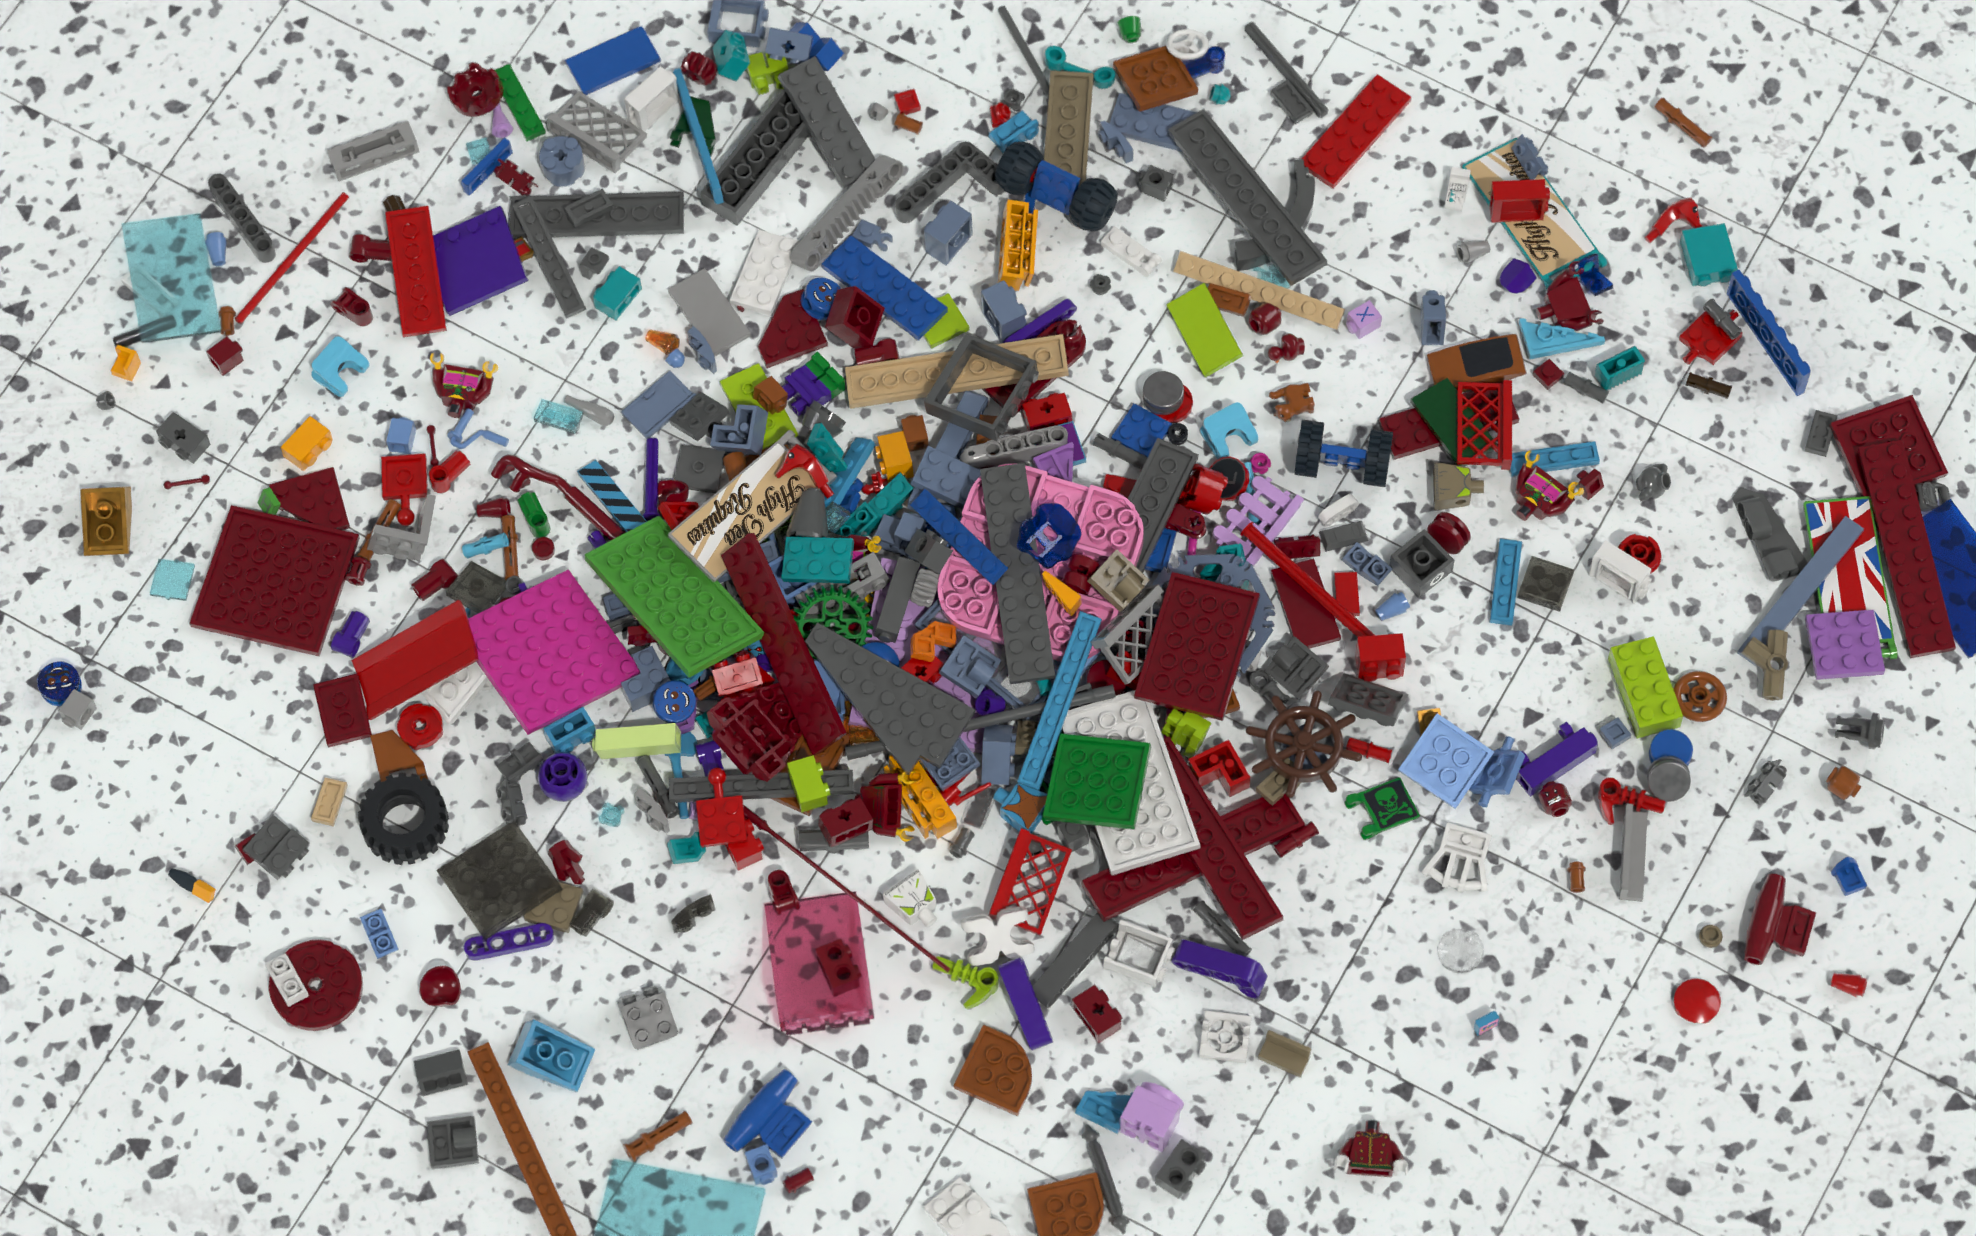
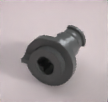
[1835,712,1885,750]

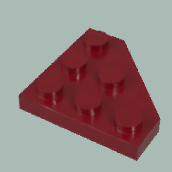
[758,289,828,369]
[269,467,350,530]

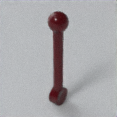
[426,425,439,467]
[163,475,210,490]

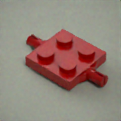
[1679,310,1742,365]

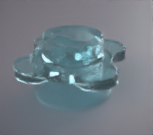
[599,803,625,827]

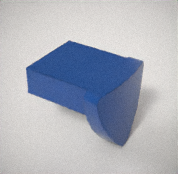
[1831,857,1867,896]

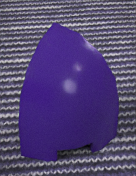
[1500,258,1537,294]

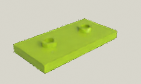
[719,363,798,450]

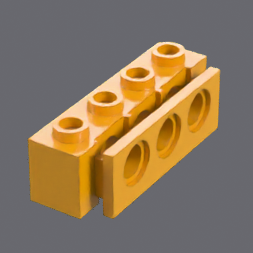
[998,199,1038,291]
[883,755,957,839]

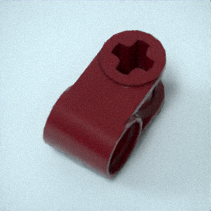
[330,287,373,326]
[1165,503,1206,539]
[768,870,800,916]

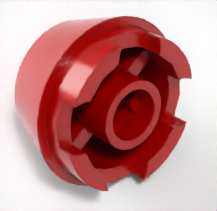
[1618,534,1662,574]

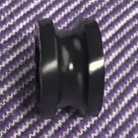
[1168,423,1188,445]

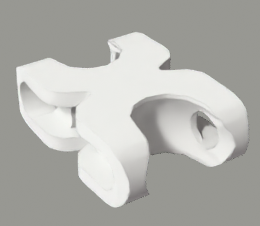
[960,906,1035,966]

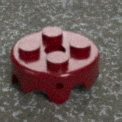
[447,62,504,117]

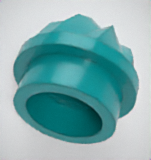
[1209,83,1231,105]

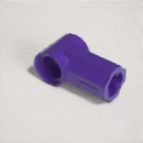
[331,611,370,658]
[695,740,724,777]

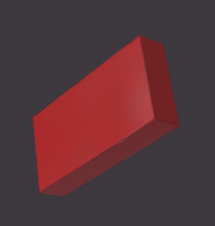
[1334,572,1360,616]

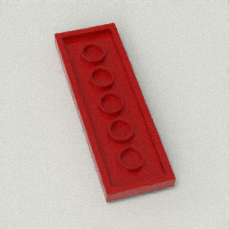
[1302,74,1412,189]
[385,206,447,338]

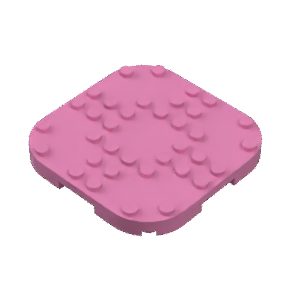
[938,463,1144,662]

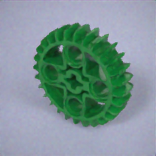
[793,584,873,660]

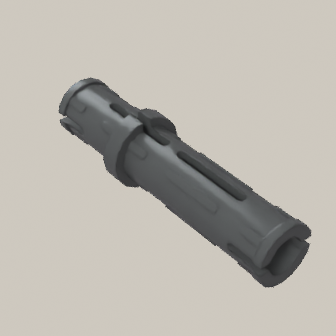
[1092,433,1148,469]
[636,755,680,819]
[1193,900,1252,957]

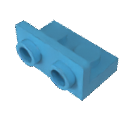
[989,110,1039,153]

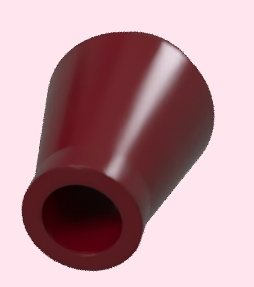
[477,497,511,518]

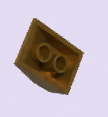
[80,487,132,556]

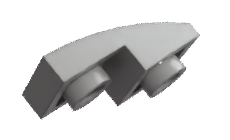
[634,787,670,834]

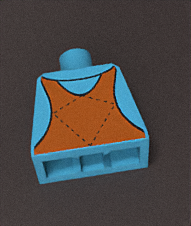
[993,784,1047,834]

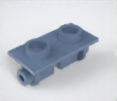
[1512,134,1548,180]

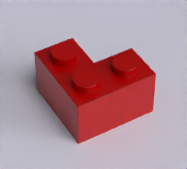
[1188,740,1251,797]

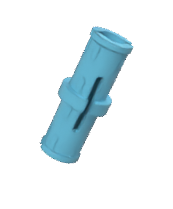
[462,533,509,559]

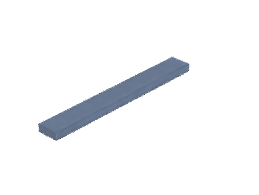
[1737,516,1864,666]

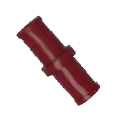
[1273,821,1319,858]

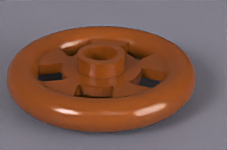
[1673,671,1727,722]

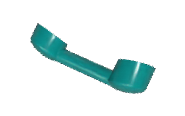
[1045,46,1116,89]

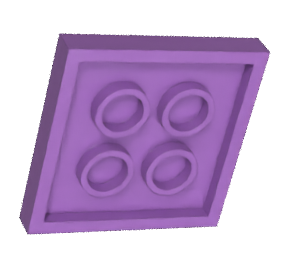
[1805,610,1885,680]

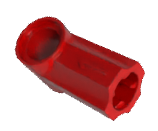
[429,450,471,493]

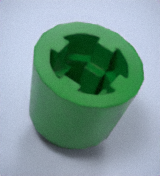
[1117,16,1141,43]

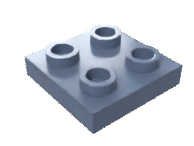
[939,635,1001,699]

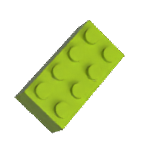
[1608,636,1683,739]

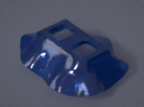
[1017,503,1082,569]

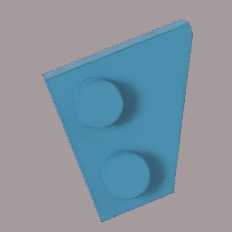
[1075,1091,1134,1134]

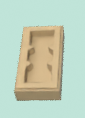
[311,777,348,827]

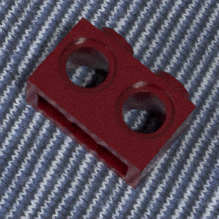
[815,938,862,997]

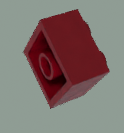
[825,286,885,349]

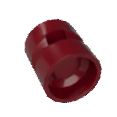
[1062,554,1099,595]

